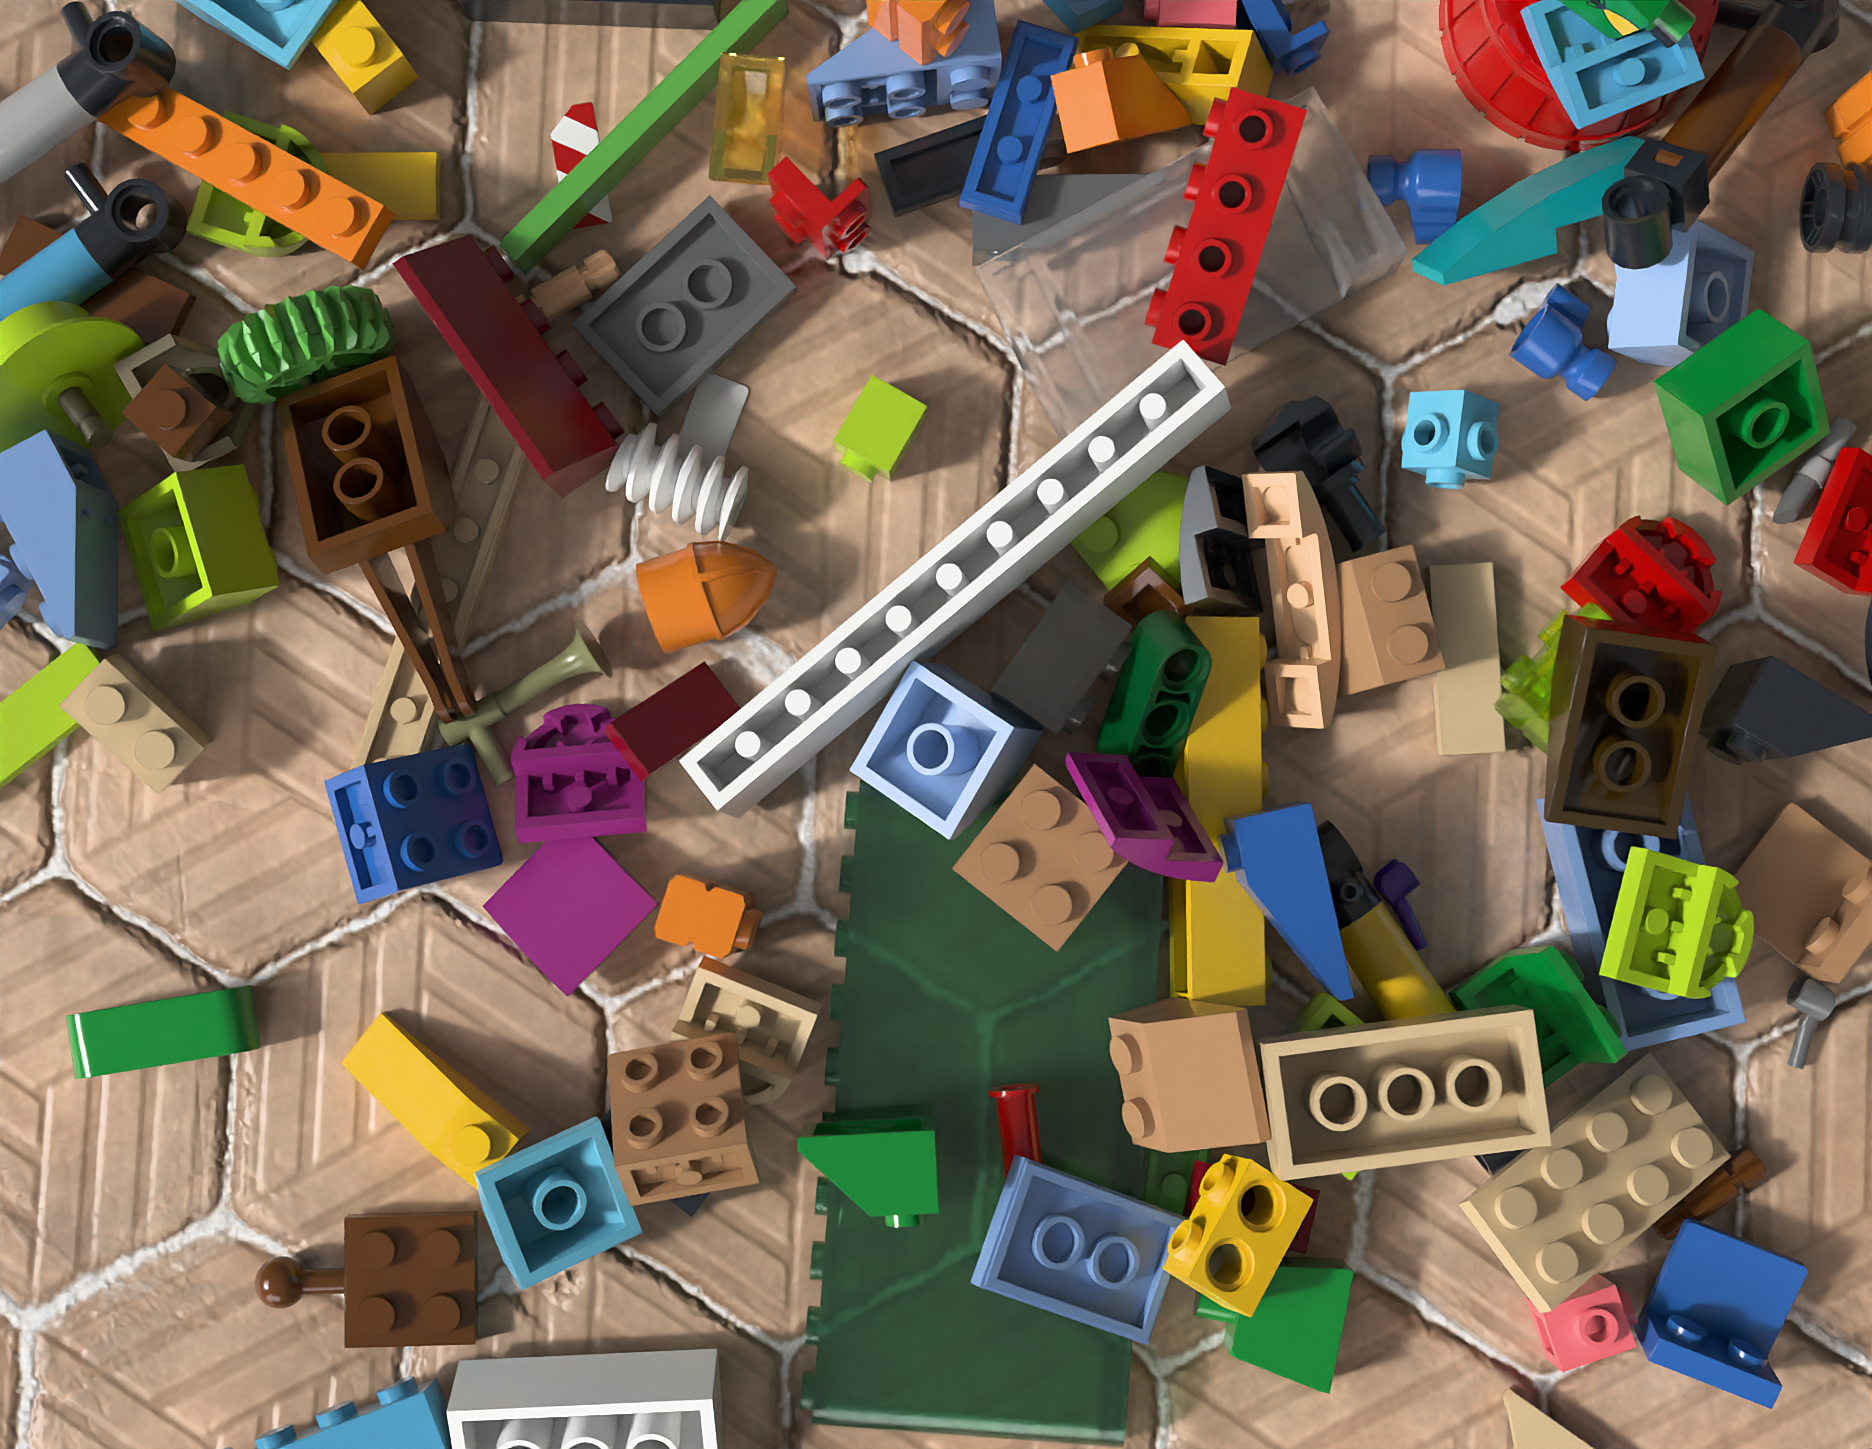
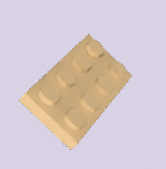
[1458,1052,1731,1313]

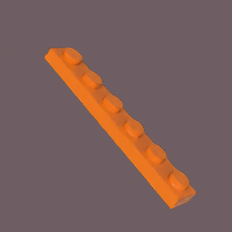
[96,86,396,270]

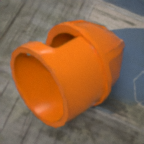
[636,540,778,654]

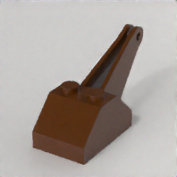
[275,355,478,725]

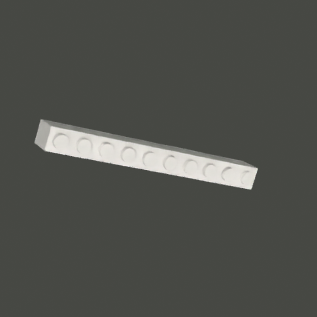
[679,340,1232,819]

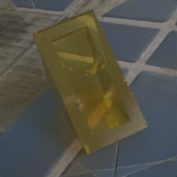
[708,52,786,186]

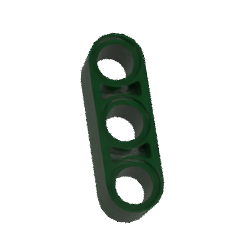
[1095,609,1212,778]

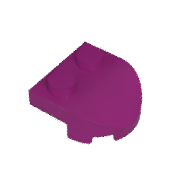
[511,704,647,843]

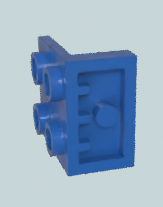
[324,743,503,905]
[1633,1218,1808,1409]

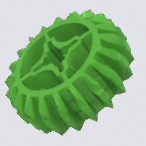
[218,285,396,405]

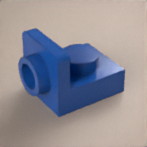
[1236,0,1330,76]

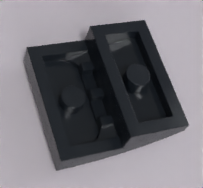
[1179,465,1266,617]

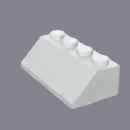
[447,1349,723,1449]

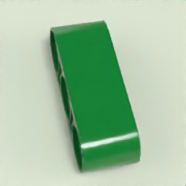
[66,985,261,1079]

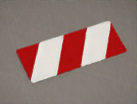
[550,102,612,229]

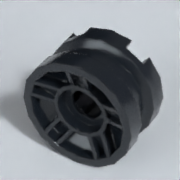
[1799,162,1872,254]

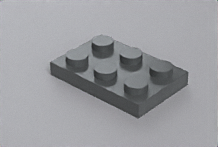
[571,195,798,420]

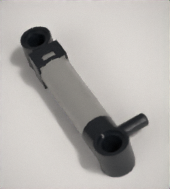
[0,1,176,185]

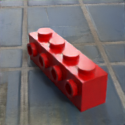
[1144,87,1308,366]

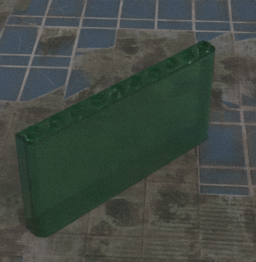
[800,779,1164,1448]

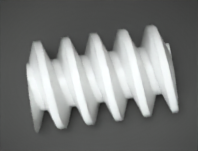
[605,422,749,542]

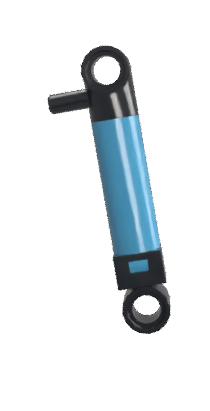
[0,162,188,322]

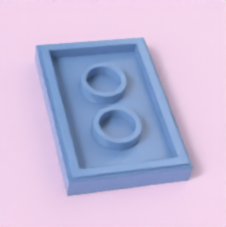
[970,1155,1189,1345]

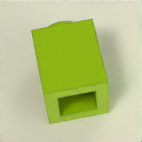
[833,374,928,482]

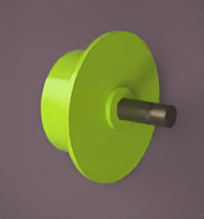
[0,301,146,453]

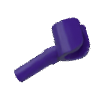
[1373,859,1428,951]

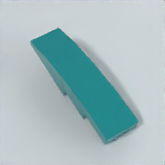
[1412,135,1645,286]

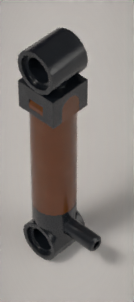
[1602,0,1839,270]

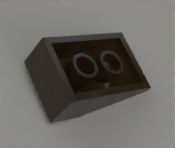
[1544,614,1718,839]

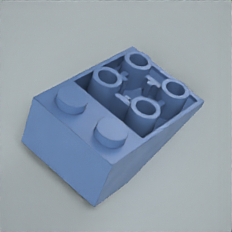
[806,0,1002,127]
[0,429,119,651]

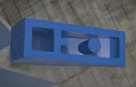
[1217,801,1354,1001]

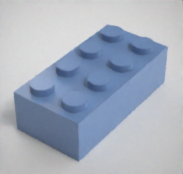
[1535,791,1746,1051]

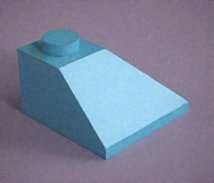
[474,1116,642,1290]

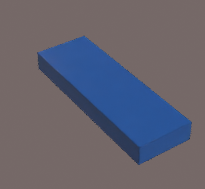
[959,19,1079,225]

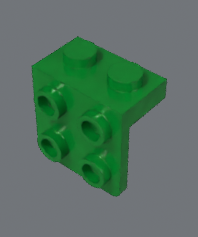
[1447,945,1627,1089]

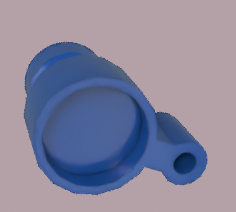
[1366,148,1462,245]
[1509,283,1617,401]

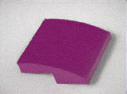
[1064,752,1224,882]
[483,836,661,997]

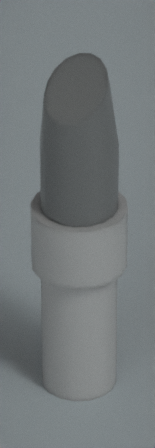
[1772,416,1857,524]

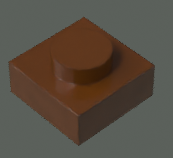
[1103,556,1195,634]

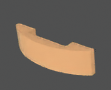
[1242,471,1341,729]

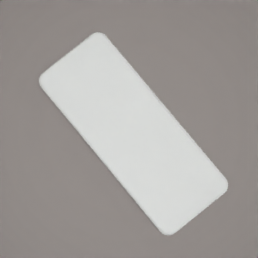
[678,373,749,468]

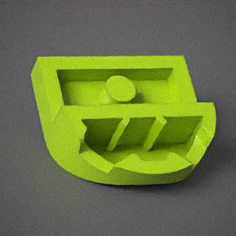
[186,111,329,258]
[1070,470,1189,591]
[1599,846,1754,999]

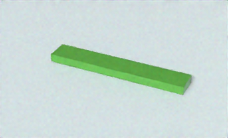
[499,0,789,276]

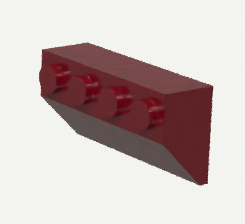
[392,234,625,498]

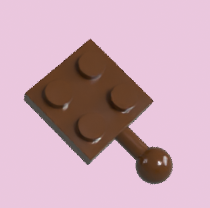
[255,1211,478,1348]

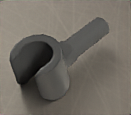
[1786,974,1835,1069]

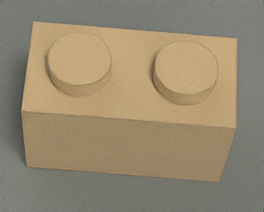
[59,653,214,795]

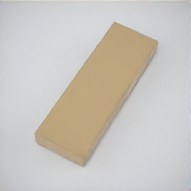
[1425,562,1506,756]

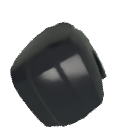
[1251,395,1388,553]

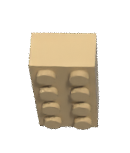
[1252,1004,1552,1181]

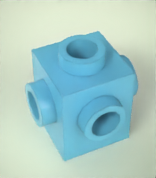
[1401,390,1500,489]

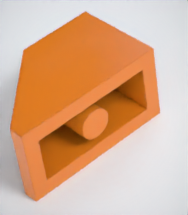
[1050,47,1192,153]

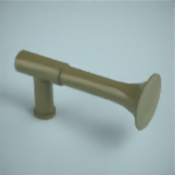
[438,620,613,787]

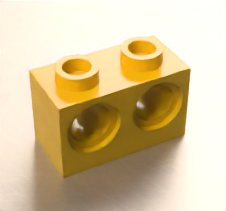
[1162,1153,1314,1317]

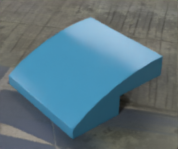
[1520,0,1705,130]

